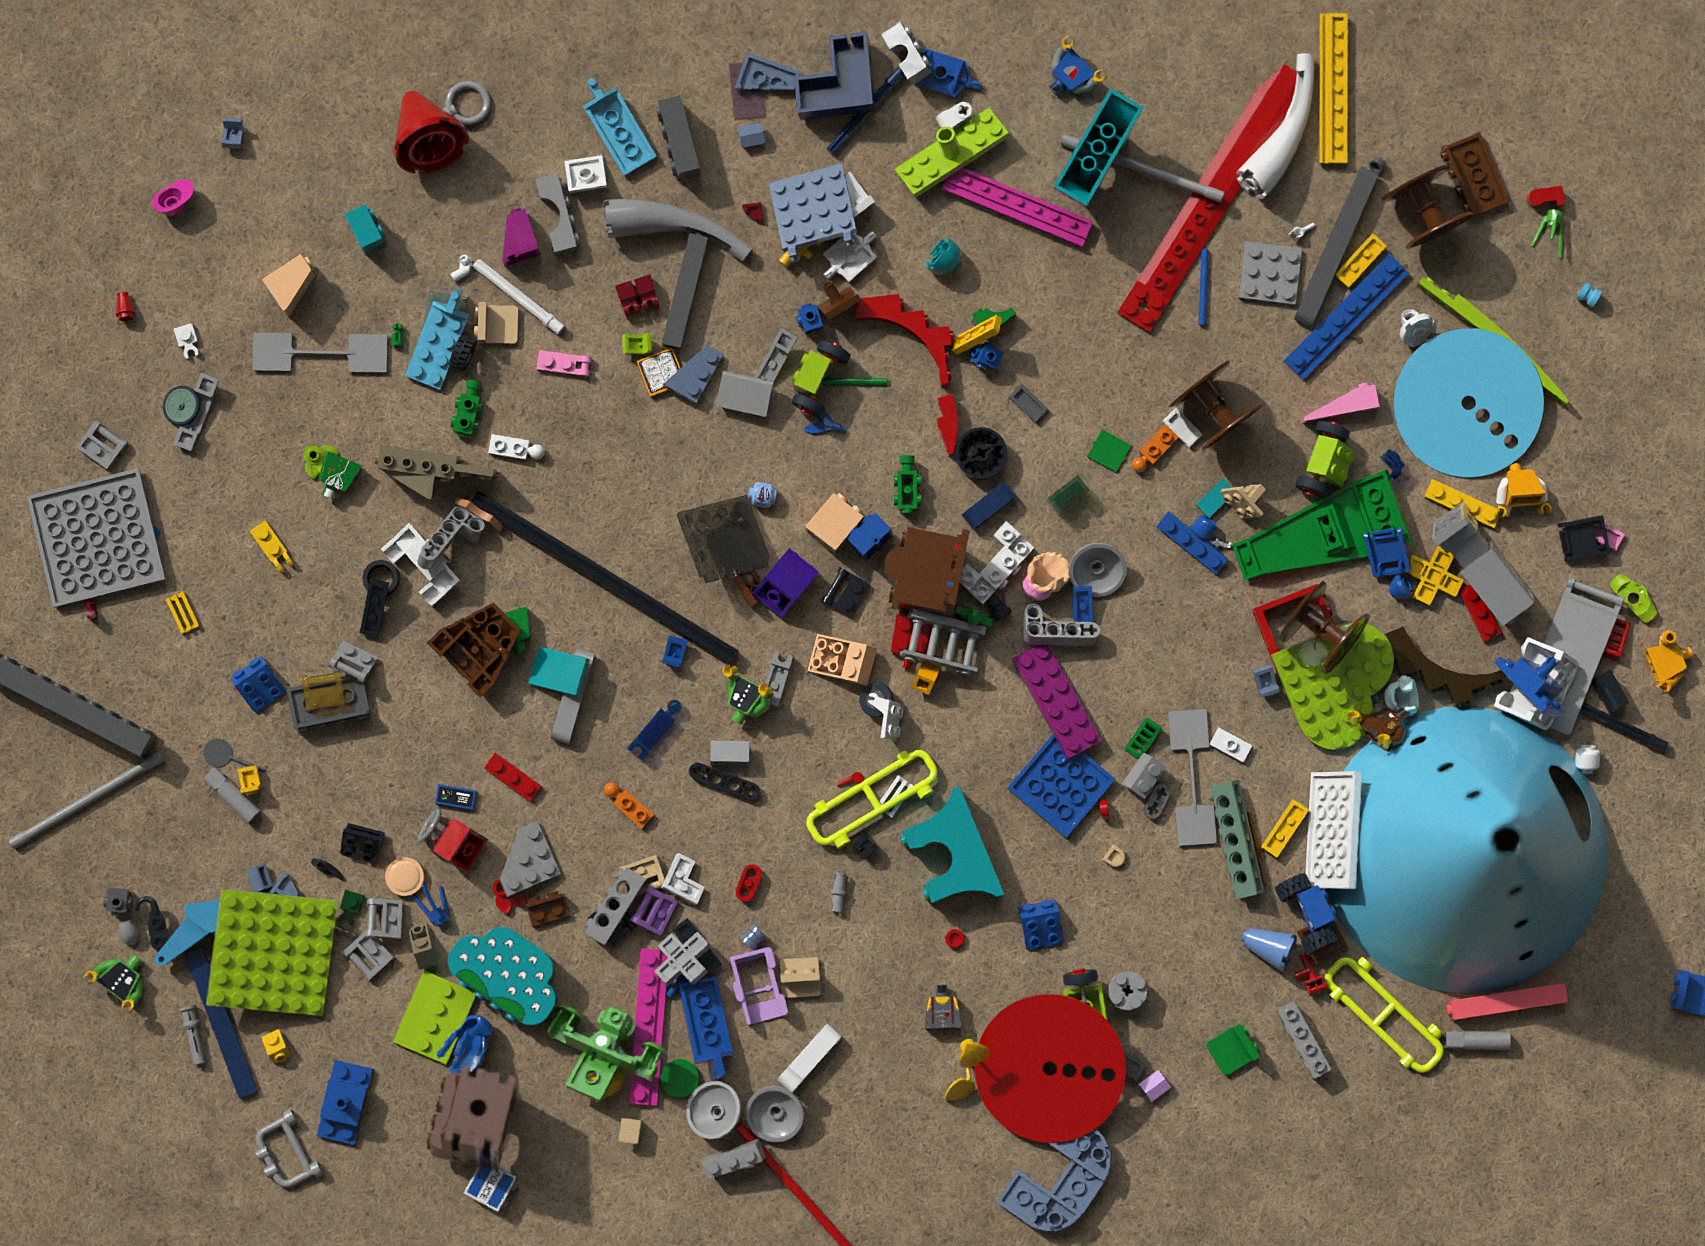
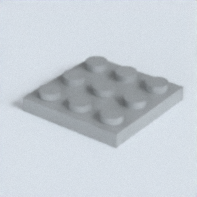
[1238,241,1302,305]

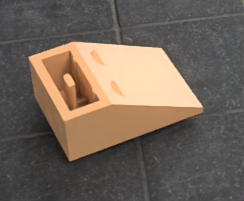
[808,634,877,686]

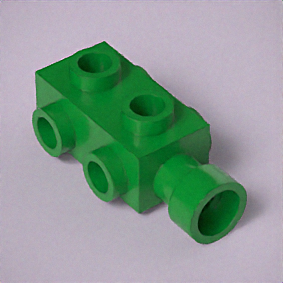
[451,379,483,438]
[894,455,921,514]

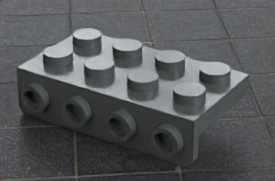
[286,675,371,733]

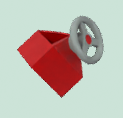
[418,809,488,872]

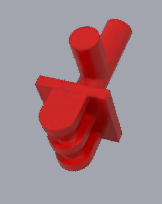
[1294,953,1328,996]

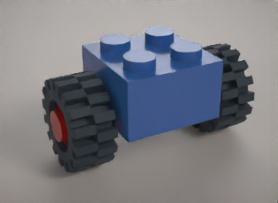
[1275,873,1339,956]

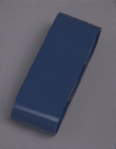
[961,481,1016,530]

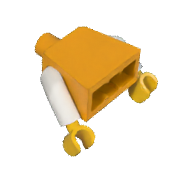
[1493,463,1552,518]

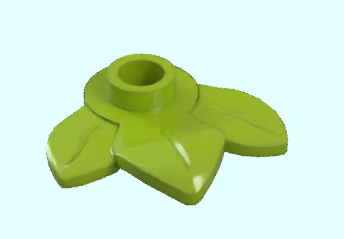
[303,445,339,479]

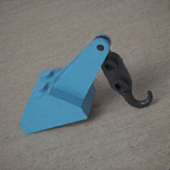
[135,896,220,966]

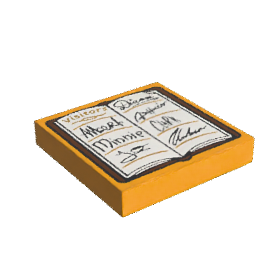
[637,348,680,397]

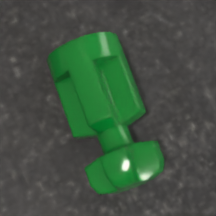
[391,324,403,347]

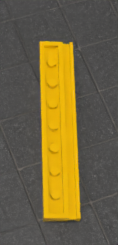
[1319,13,1348,164]

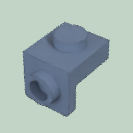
[221,118,244,149]
[1252,665,1280,697]

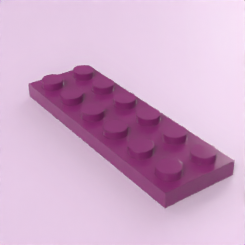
[1011,645,1102,760]

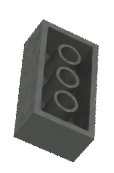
[656,95,701,181]

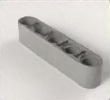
[551,649,595,744]

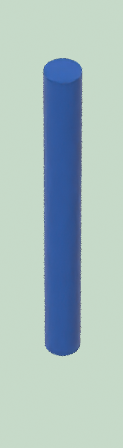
[1198,249,1209,326]

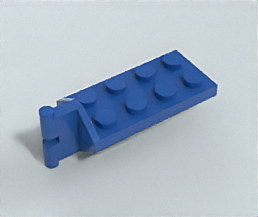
[678,976,734,1081]

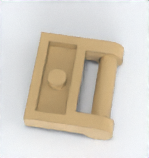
[620,855,665,899]

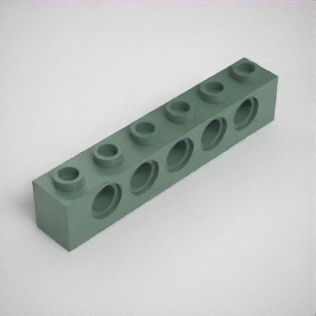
[1211,780,1265,899]

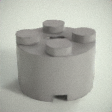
[1107,971,1147,1010]

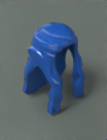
[437,1015,493,1074]

